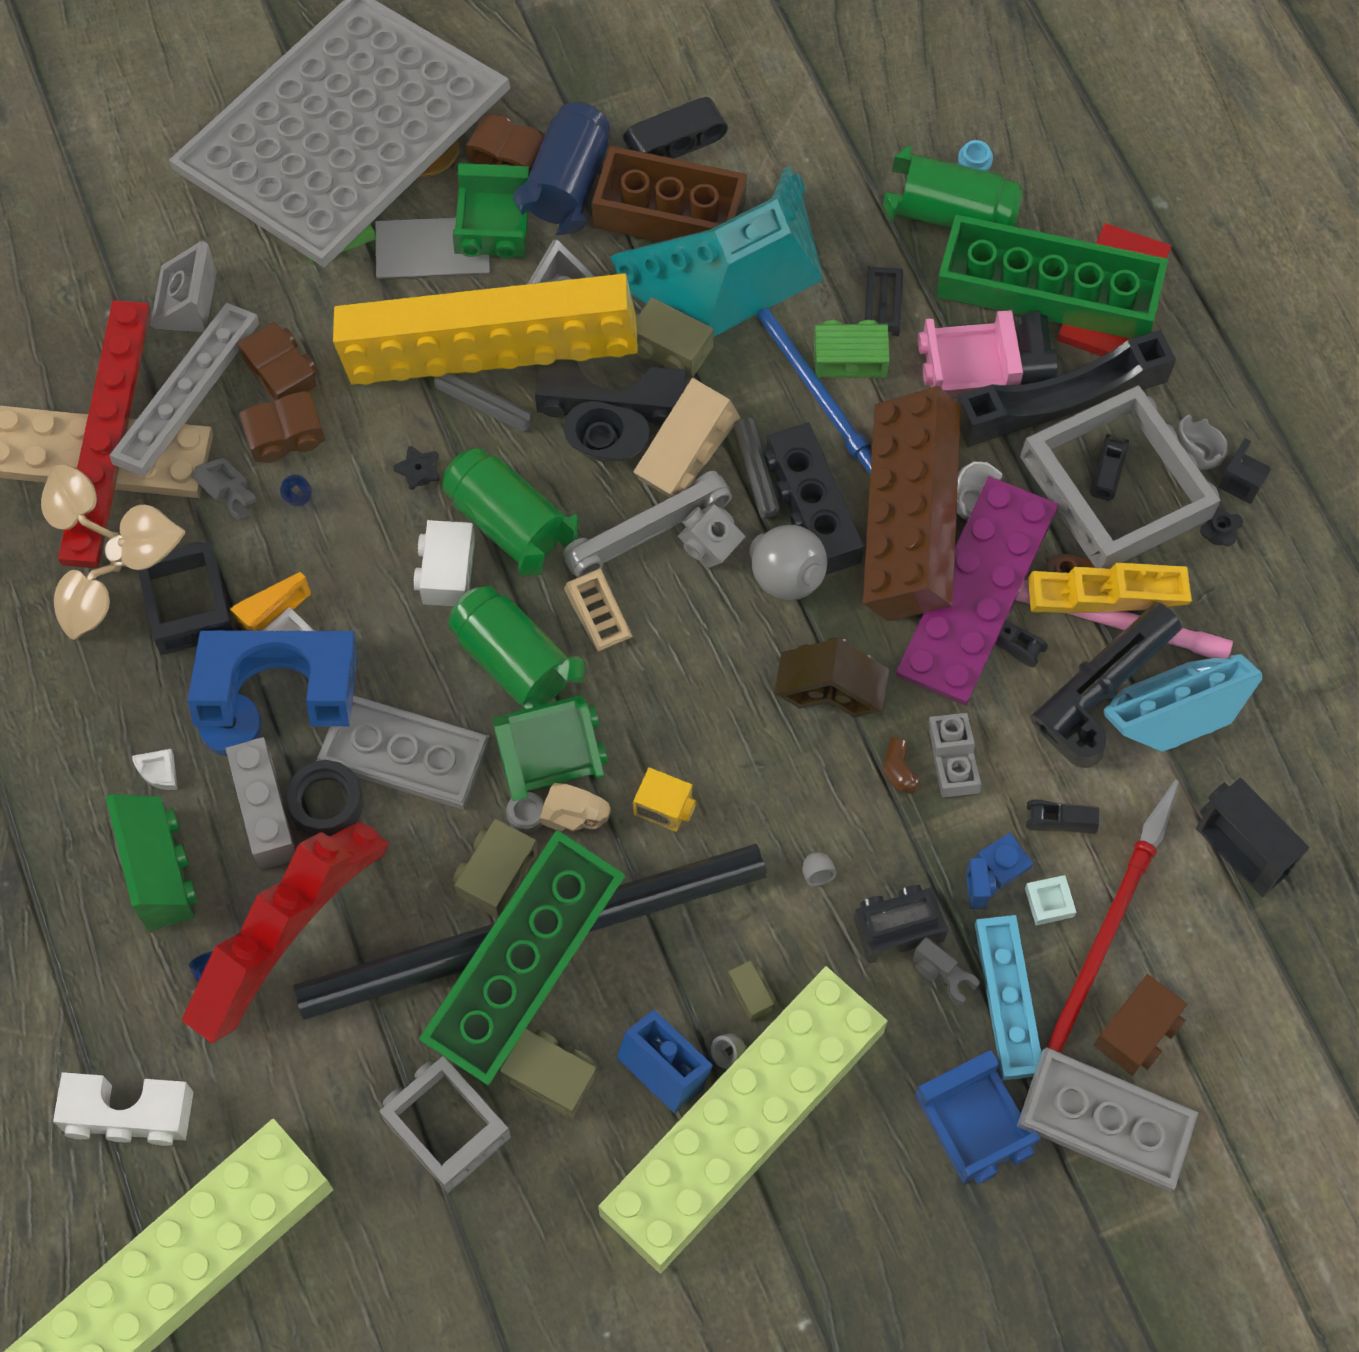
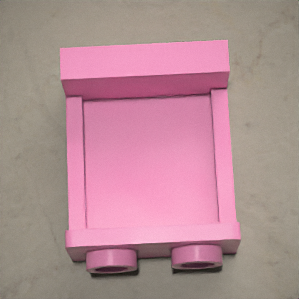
[918,310,1023,397]

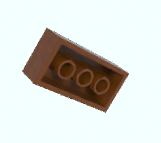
[592,146,747,242]

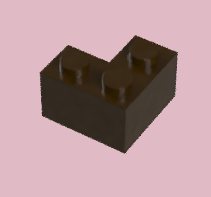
[774,637,889,717]

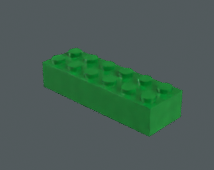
[937,215,1169,339]
[418,830,625,1085]

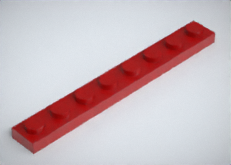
[58,300,151,568]

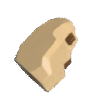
[540,783,611,832]

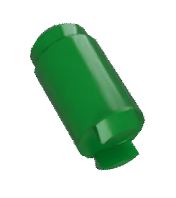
[883,145,1023,229]
[442,447,579,577]
[449,586,586,709]

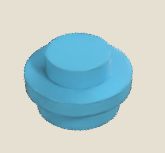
[958,140,993,171]

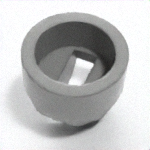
[802,852,837,886]
[711,1033,747,1068]

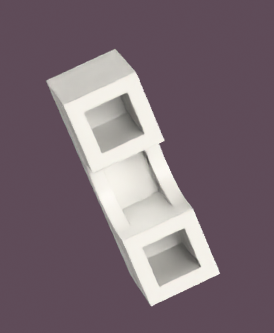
[53,1072,193,1146]

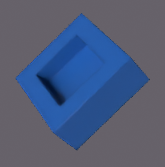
[976,833,1033,889]
[966,858,996,909]

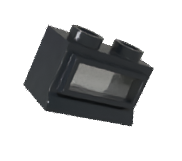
[853,885,949,964]

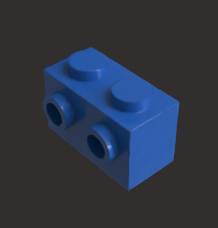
[617,1010,713,1114]

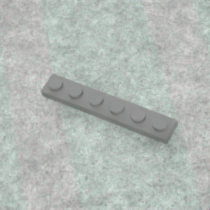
[110,303,259,477]

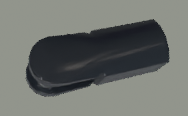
[1090,434,1129,501]
[995,620,1048,667]
[1026,799,1099,834]

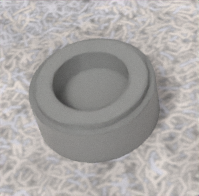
[506,792,544,833]

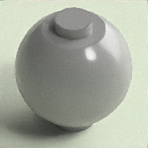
[749,525,827,600]

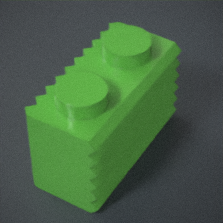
[813,320,890,379]

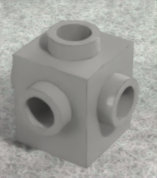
[678,504,746,568]

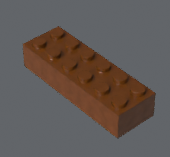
[863,386,961,621]

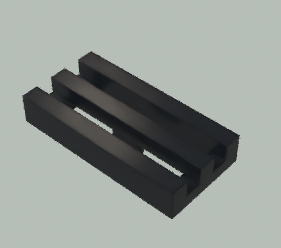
[864,266,903,336]

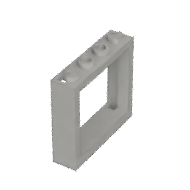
[1020,385,1221,569]

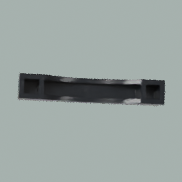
[957,330,1176,447]

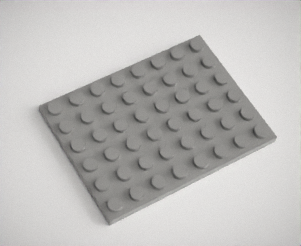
[169,0,510,268]

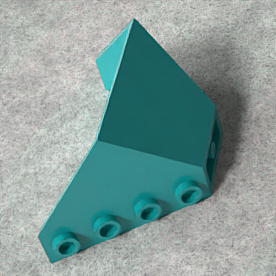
[610,165,824,336]

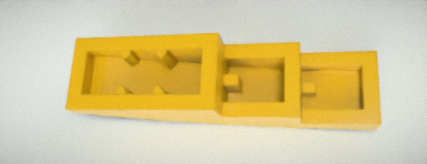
[1028,563,1192,613]

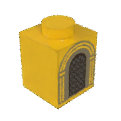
[633,767,696,832]

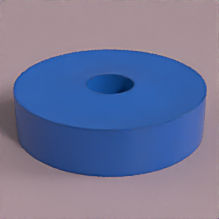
[198,694,262,756]

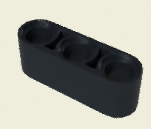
[623,97,728,159]

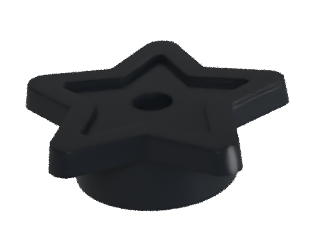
[393,446,440,490]

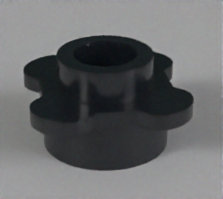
[1200,507,1243,546]

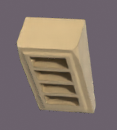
[564,568,632,652]

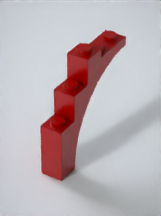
[181,821,390,1044]

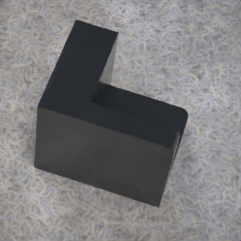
[1218,438,1271,504]

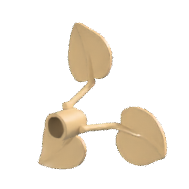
[41,465,185,640]

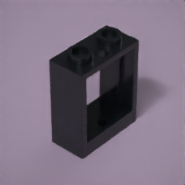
[138,541,234,655]
[1196,777,1310,898]

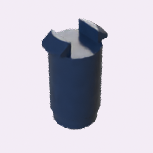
[512,102,610,235]

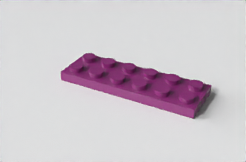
[896,476,1058,706]

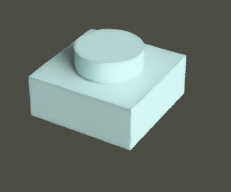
[1025,875,1076,925]

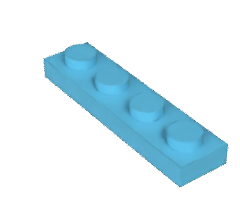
[975,915,1041,1081]

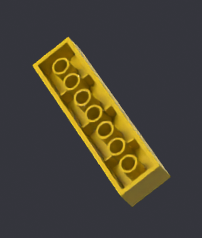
[333,273,638,385]

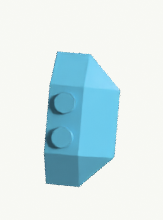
[1104,654,1262,752]

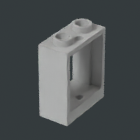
[379,1056,511,1193]

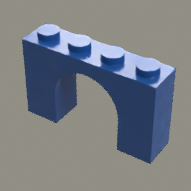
[187,630,358,727]

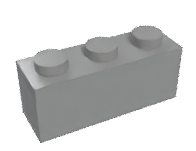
[225,737,296,871]

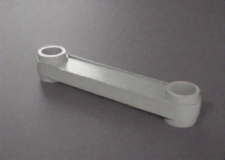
[562,471,732,578]

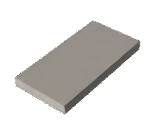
[316,695,490,810]
[1017,1047,1198,1192]

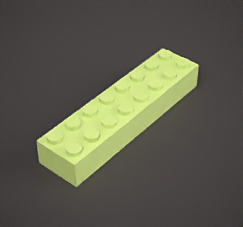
[598,966,888,1274]
[4,1118,333,1352]

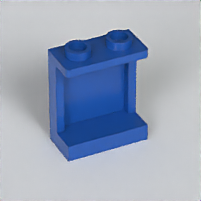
[915,1050,1041,1184]

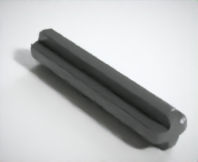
[434,373,533,431]
[735,418,779,519]

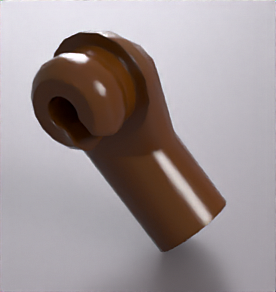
[882,737,920,794]

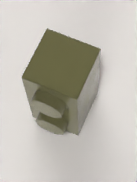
[728,960,776,1022]

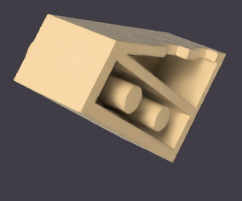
[633,378,741,498]

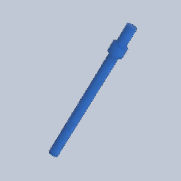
[757,308,872,475]

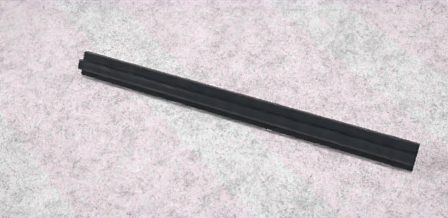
[293,844,767,1020]

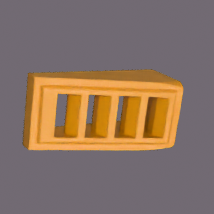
[230,572,311,631]

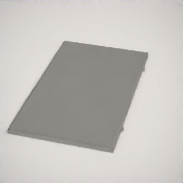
[376,217,490,280]

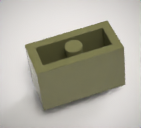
[636,297,714,379]
[453,819,538,919]
[500,1029,598,1120]

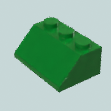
[105,794,198,931]

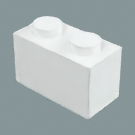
[414,520,475,606]

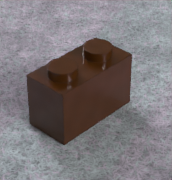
[1093,974,1187,1076]

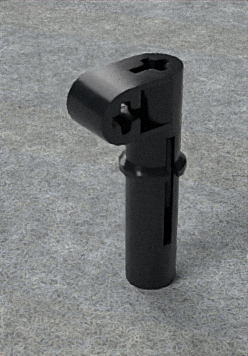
[1030,602,1182,768]

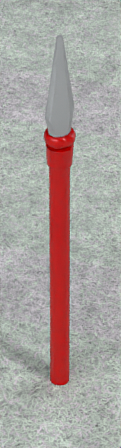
[1045,780,1179,1053]

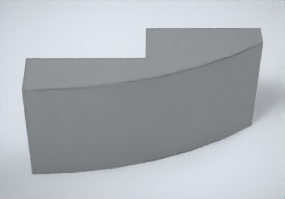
[929,713,982,798]

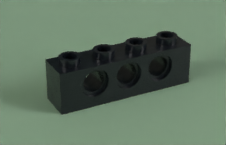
[763,422,864,575]

